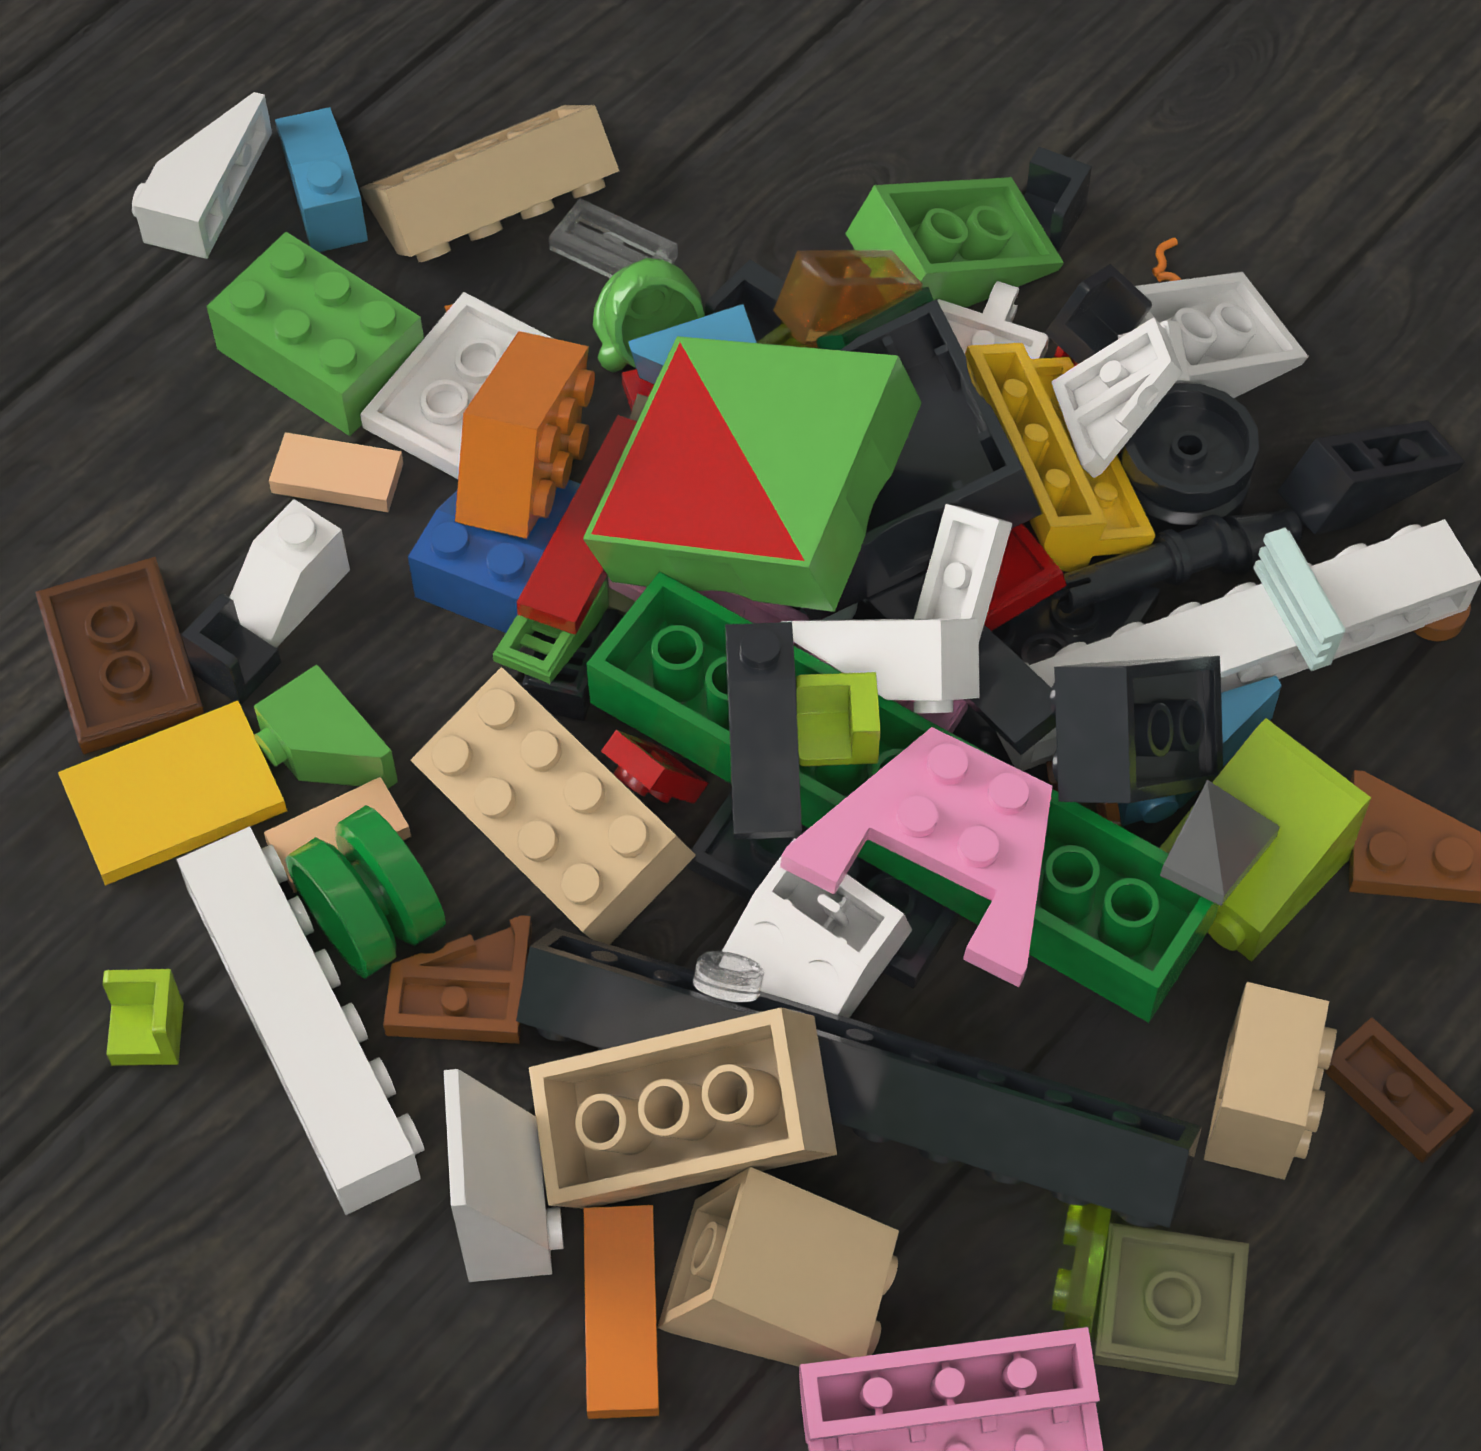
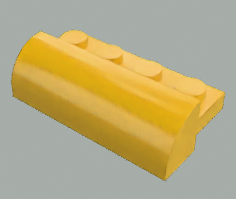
[965,343,1156,572]

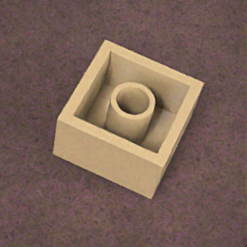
[1204,982,1337,1180]

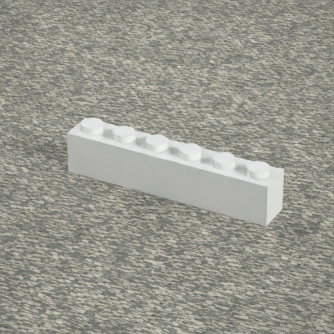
[177,827,425,1215]

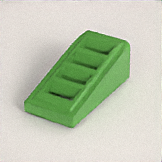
[493,581,609,684]

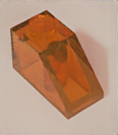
[773,250,922,348]

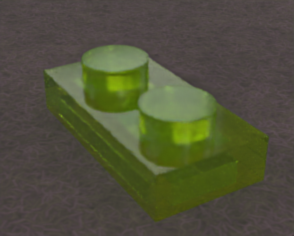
[1052,1203,1112,1339]

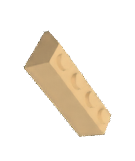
[360,105,619,262]

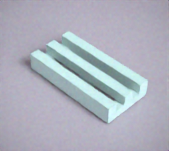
[1254,527,1346,671]

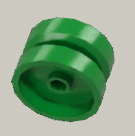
[285,805,446,979]

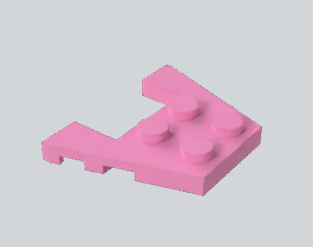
[780,727,1052,987]

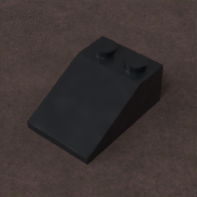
[1050,656,1223,803]

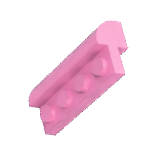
[799,1327,1103,1451]

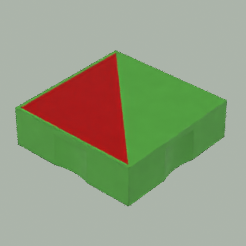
[583,336,922,612]

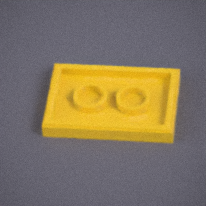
[58,701,287,886]

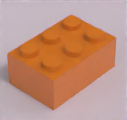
[455,331,595,539]

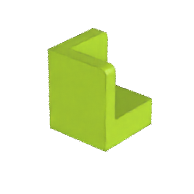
[796,672,880,766]
[103,969,184,1065]

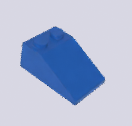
[408,480,580,633]

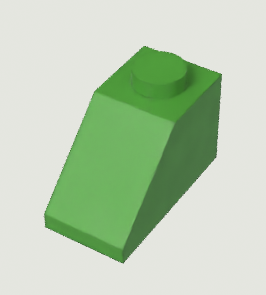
[254,665,398,789]

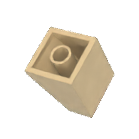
[657,1167,899,1367]

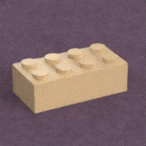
[411,667,696,945]
[529,1008,837,1209]

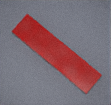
[516,415,637,635]

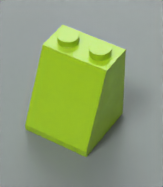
[1160,718,1371,962]

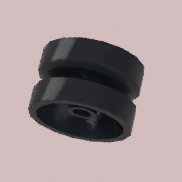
[1118,383,1259,535]

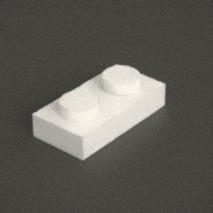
[914,504,1012,641]

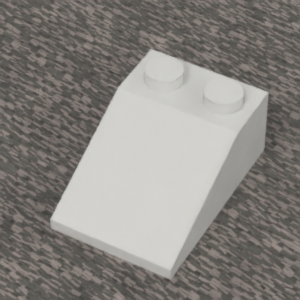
[1135,272,1309,398]
[444,1069,564,1282]

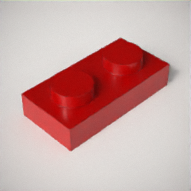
[601,730,709,804]

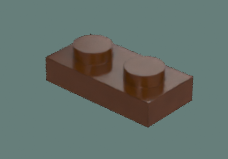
[1324,1017,1474,1164]

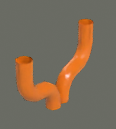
[1152,237,1182,282]

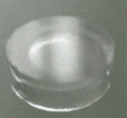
[693,951,764,1002]

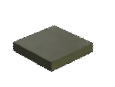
[1094,1223,1249,1385]

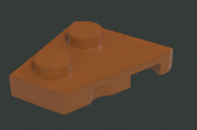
[1349,770,1481,904]
[383,916,532,1044]

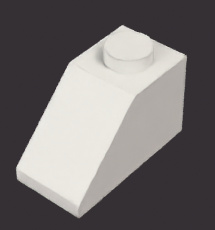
[229,499,350,648]

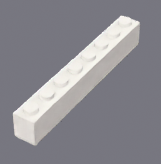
[997,519,1481,771]

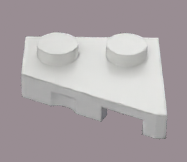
[1051,317,1183,478]

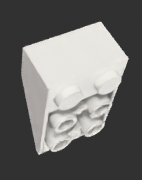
[709,838,912,1018]

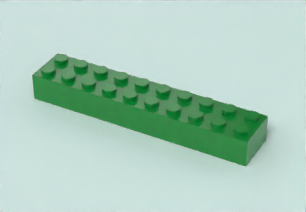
[587,571,1219,1023]

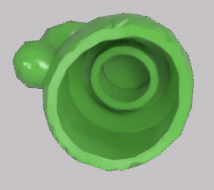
[593,258,705,373]

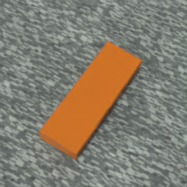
[584,1205,659,1419]

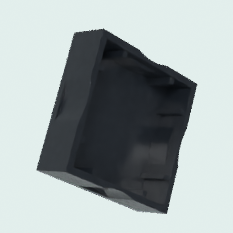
[803,299,1042,620]

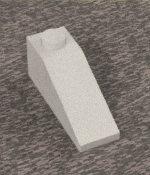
[132,92,272,259]
[781,619,979,713]

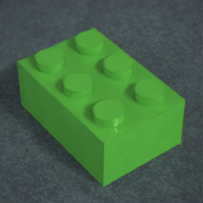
[207,232,424,436]

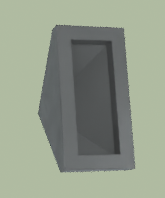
[1160,780,1280,906]

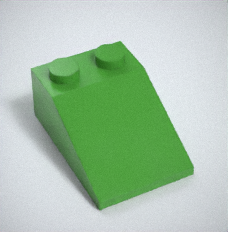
[845,177,1064,314]

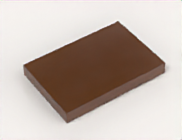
[35,557,205,754]

